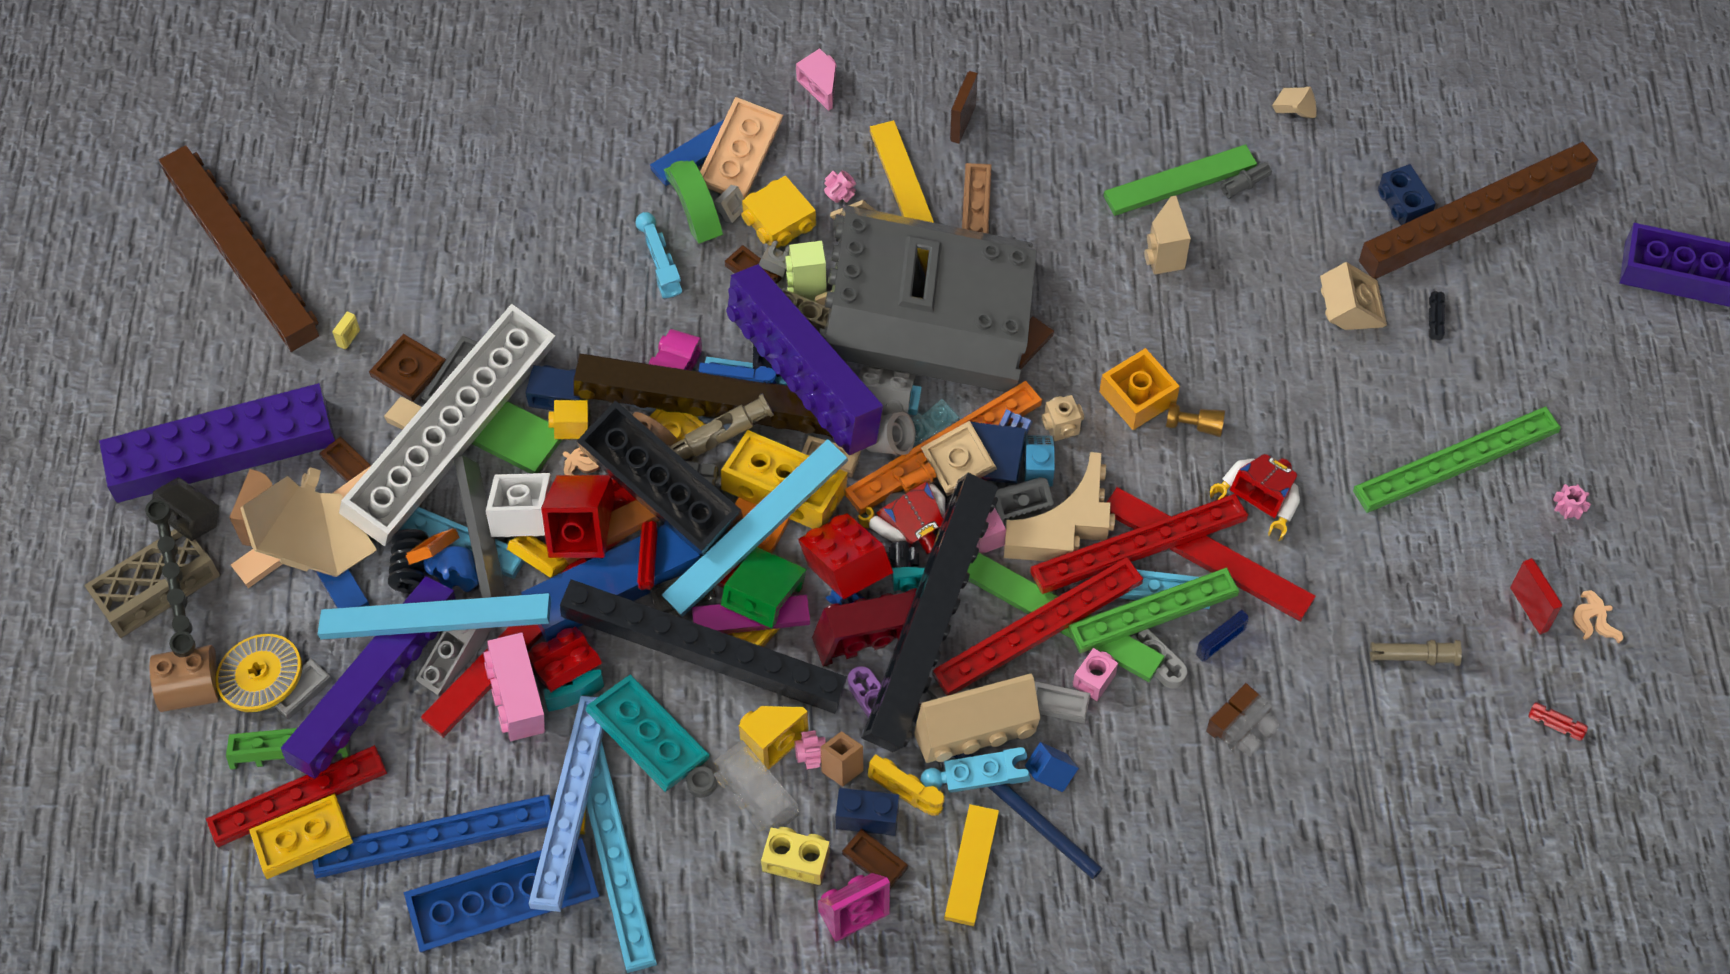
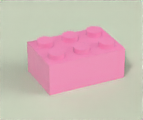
[483,633,545,742]

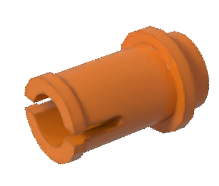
[899,462,937,493]

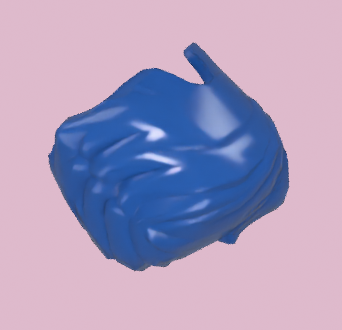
[424,546,479,592]

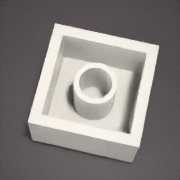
[486,473,552,537]

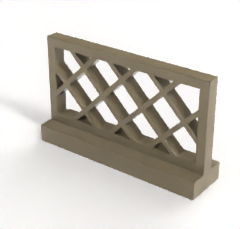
[84,524,220,638]

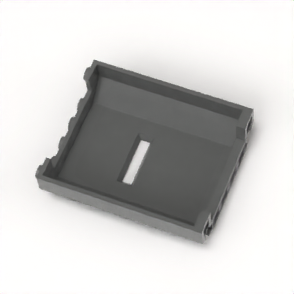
[819,205,1036,392]

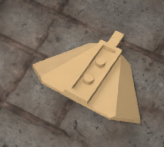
[240,467,377,577]

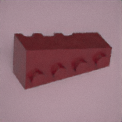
[812,588,917,667]

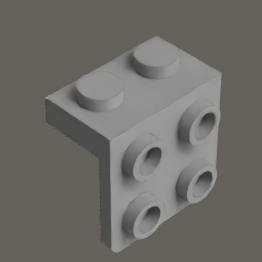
[858,365,916,415]

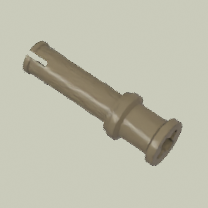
[1370,640,1462,666]

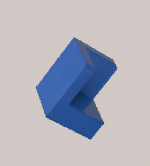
[1025,742,1079,792]

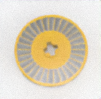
[216,634,302,712]

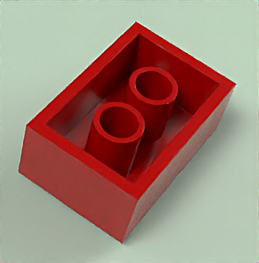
[798,513,893,600]

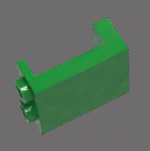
[721,547,807,629]

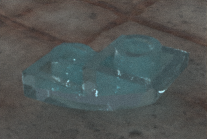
[912,399,960,448]

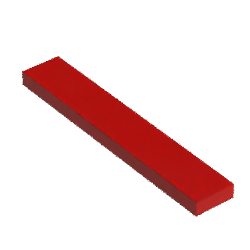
[205,745,387,847]

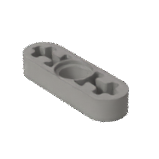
[1131,629,1187,689]

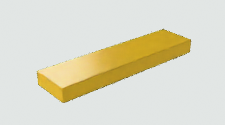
[944,804,999,926]

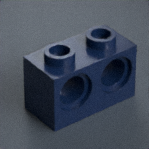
[1378,164,1436,225]

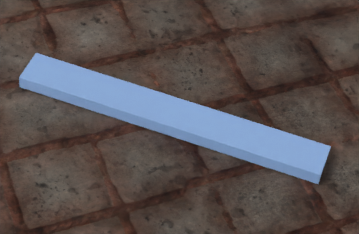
[529,696,604,912]

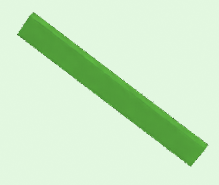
[1353,406,1561,513]
[967,553,1165,682]

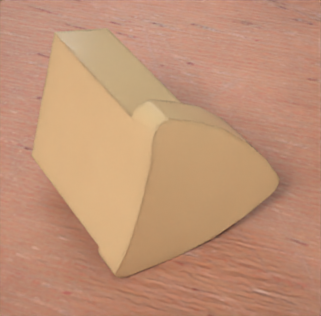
[1272,86,1316,118]

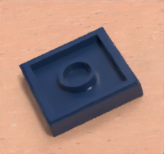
[971,422,1026,484]

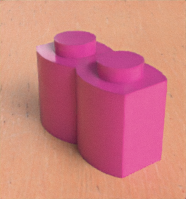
[649,329,702,371]

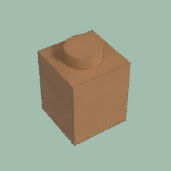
[821,731,864,787]

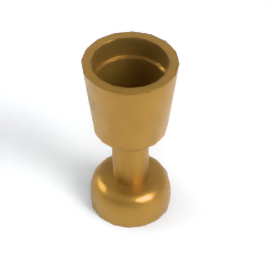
[1166,403,1225,437]

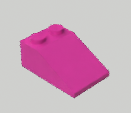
[818,873,890,942]

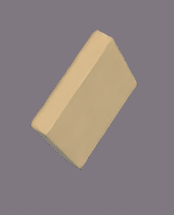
[921,421,996,496]

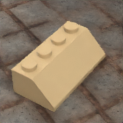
[914,673,1040,763]

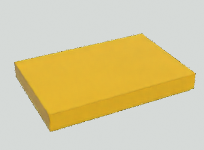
[249,794,353,879]

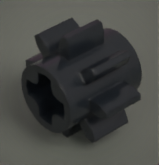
[886,541,919,568]

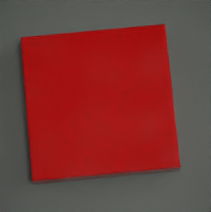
[1510,558,1563,635]

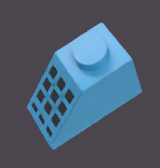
[1024,435,1055,487]

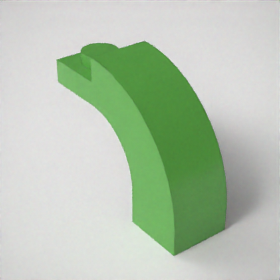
[664,160,723,243]

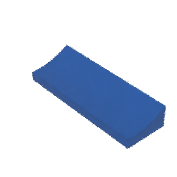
[521,524,700,642]
[403,838,599,952]

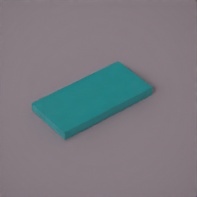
[585,674,710,792]

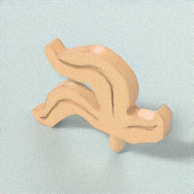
[563,447,600,475]
[1573,590,1623,643]

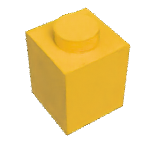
[549,400,588,439]

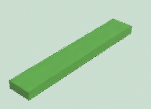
[1104,144,1257,216]
[1068,568,1239,654]

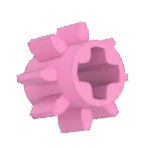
[824,170,856,203]
[1553,484,1591,520]
[794,730,826,769]

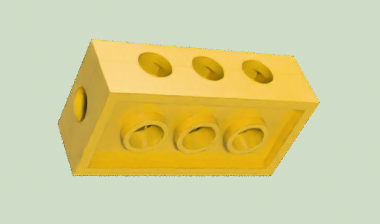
[721,430,848,529]

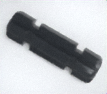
[1429,291,1445,341]

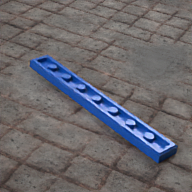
[312,794,552,879]

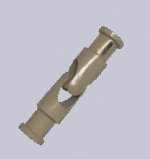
[668,393,774,460]

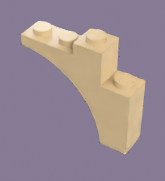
[1004,452,1115,561]

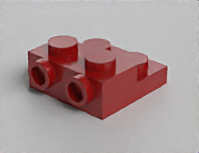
[528,626,602,692]

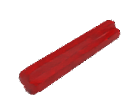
[637,521,658,590]

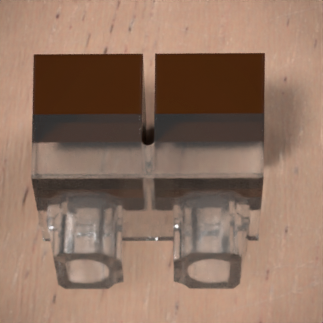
[1206,683,1280,757]

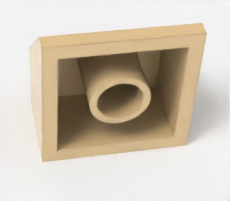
[1144,196,1191,275]
[1320,262,1387,330]

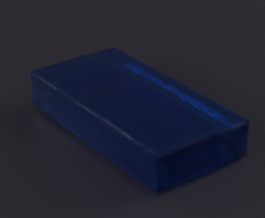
[1196,610,1249,662]

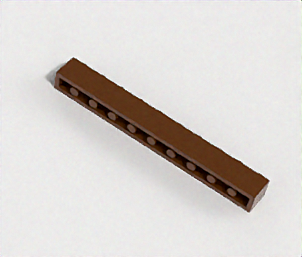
[1359,142,1598,279]
[158,145,319,352]

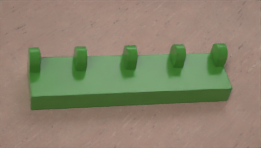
[226,728,350,770]

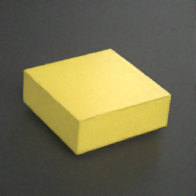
[332,311,360,350]

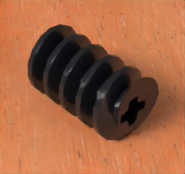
[388,529,429,594]

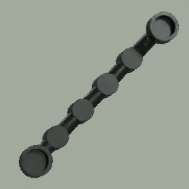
[145,499,196,657]

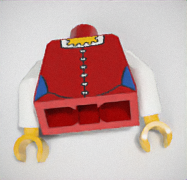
[1210,454,1300,541]
[858,482,945,554]

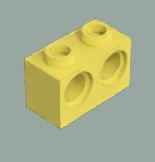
[761,827,830,886]

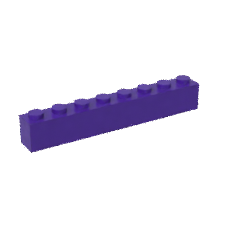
[281,576,456,779]

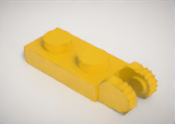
[867,754,945,816]

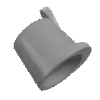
[866,412,916,455]

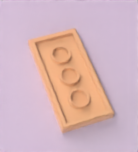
[700,97,783,198]

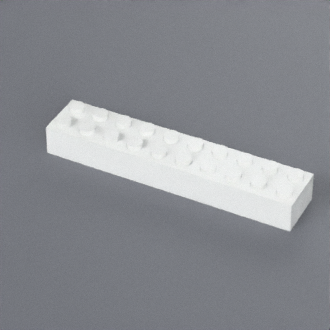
[339,304,555,546]

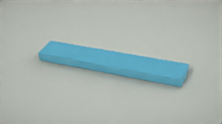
[398,507,525,579]

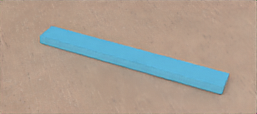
[662,439,848,617]
[317,593,551,640]
[586,742,657,973]

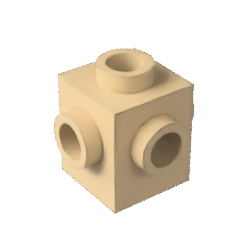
[1042,395,1084,442]

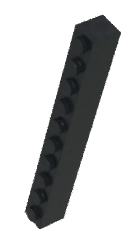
[861,472,998,753]
[560,579,847,714]

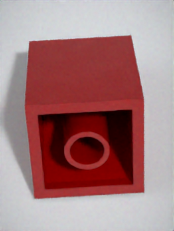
[541,475,615,558]

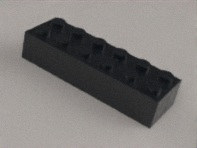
[576,400,743,557]

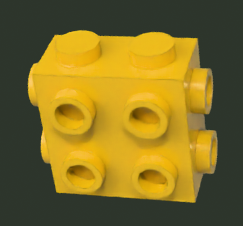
[741,175,816,249]

